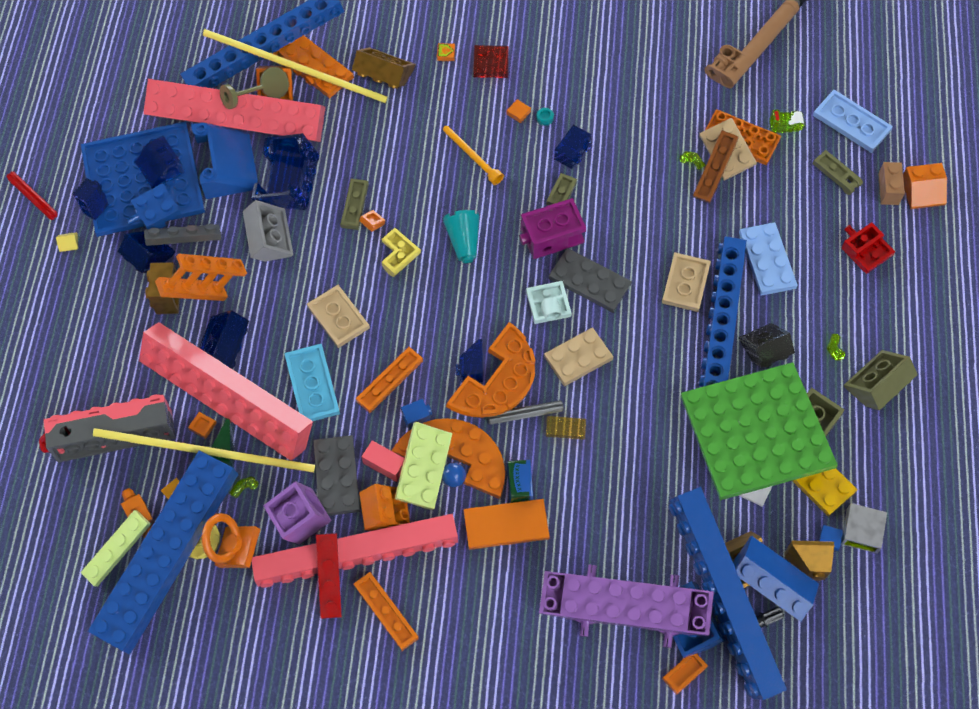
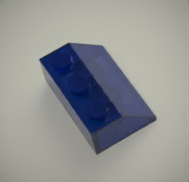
[199,310,249,369]

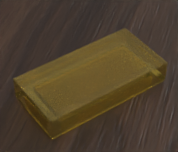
[546,416,586,440]

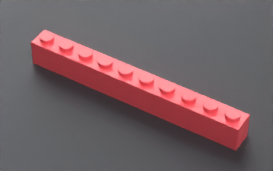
[251,514,458,588]

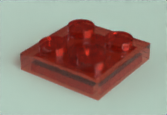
[473,45,509,78]

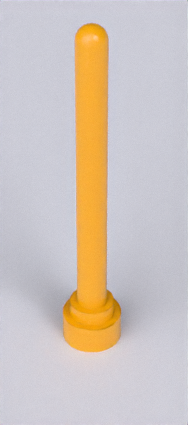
[443,125,504,185]

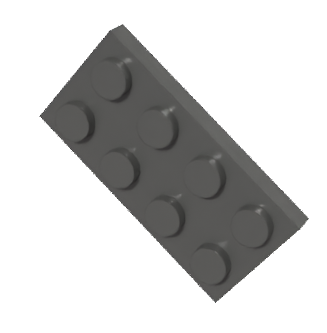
[549,248,632,313]
[313,435,360,516]

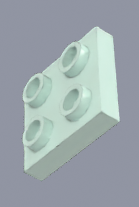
[526,281,572,324]

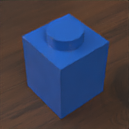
[401,399,432,430]

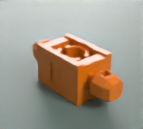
[121,488,155,538]

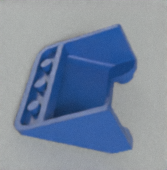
[191,123,258,199]

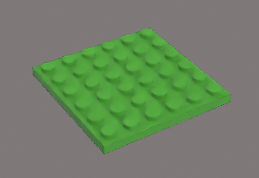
[681,362,838,500]

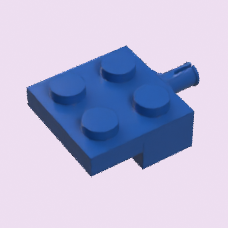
[126,184,181,229]

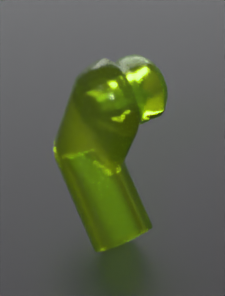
[680,151,706,170]
[827,334,846,361]
[229,476,259,499]

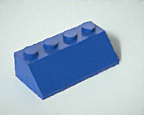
[733,536,819,622]

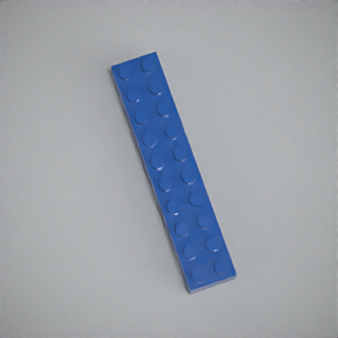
[87,450,239,655]
[669,487,787,700]

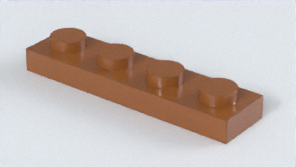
[693,130,739,204]

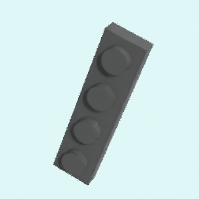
[144,224,221,246]

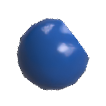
[442,462,466,487]

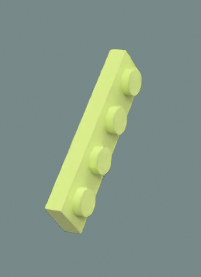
[81,510,151,587]

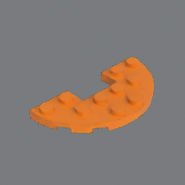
[446,322,535,417]
[392,418,505,499]

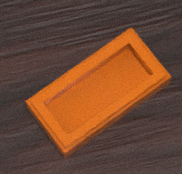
[662,654,708,695]

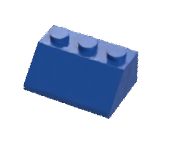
[673,581,726,658]

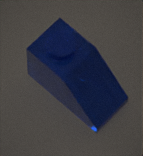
[456,339,483,383]

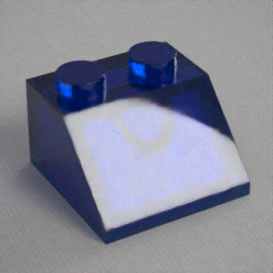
[135,136,185,189]
[117,231,176,273]

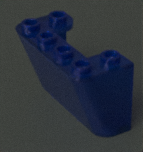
[251,133,320,210]

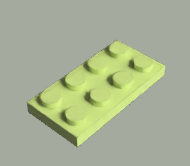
[394,422,452,510]

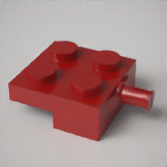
[841,222,895,274]

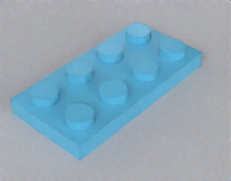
[284,344,340,421]

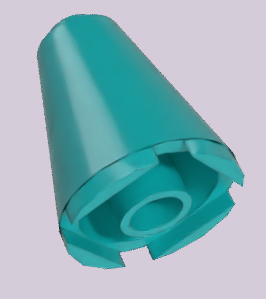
[443,210,480,263]

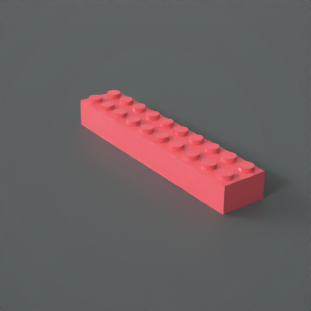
[143,79,325,142]
[139,322,313,461]

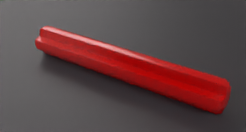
[6,171,58,220]

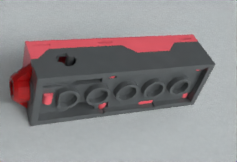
[39,394,176,463]

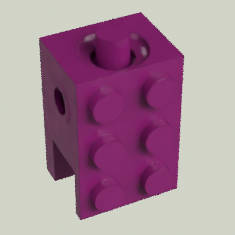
[519,198,586,260]

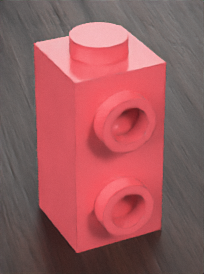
[361,441,404,482]

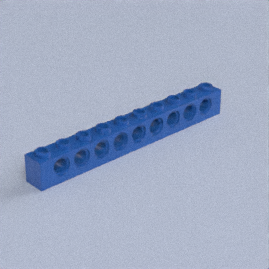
[180,0,344,88]
[699,236,747,387]

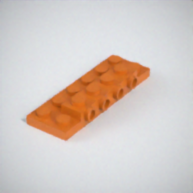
[272,35,354,99]

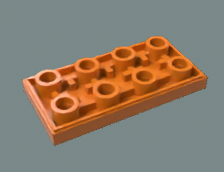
[705,109,781,166]
[464,499,550,550]

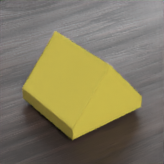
[56,232,78,252]

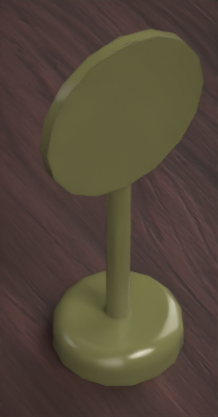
[220,67,289,110]

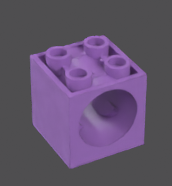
[263,481,332,545]

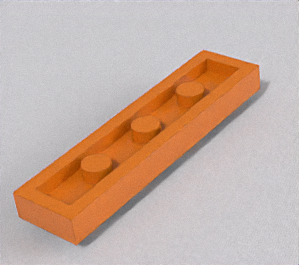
[355,347,423,413]
[353,572,419,651]

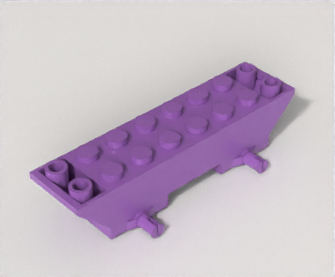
[539,565,714,648]

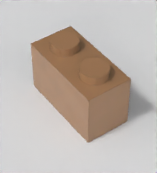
[878,162,905,205]

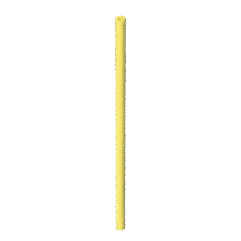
[203,29,388,103]
[93,428,315,473]

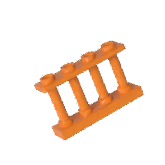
[155,254,247,301]

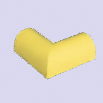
[381,228,421,277]

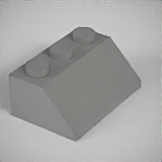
[243,200,293,262]

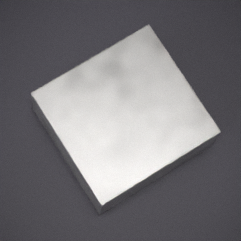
[841,503,887,553]

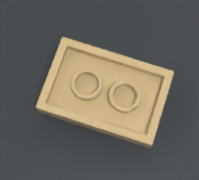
[700,118,757,181]
[662,252,711,312]
[307,285,370,348]
[544,327,613,387]

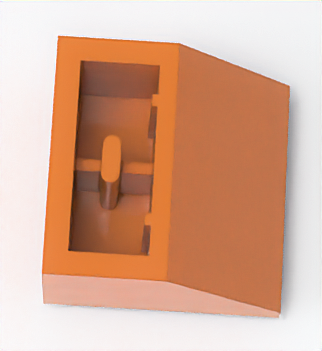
[359,484,410,531]

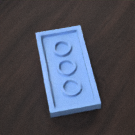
[813,90,893,153]
[739,222,797,296]

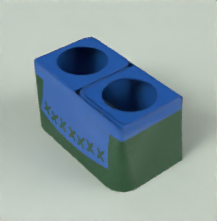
[507,460,534,503]

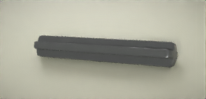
[487,400,564,425]

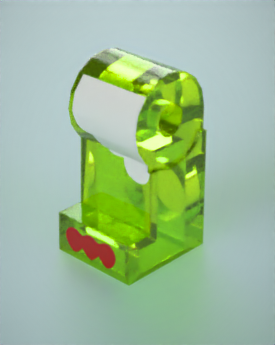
[769,110,805,133]

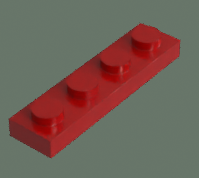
[316,533,342,619]

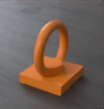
[202,513,260,568]

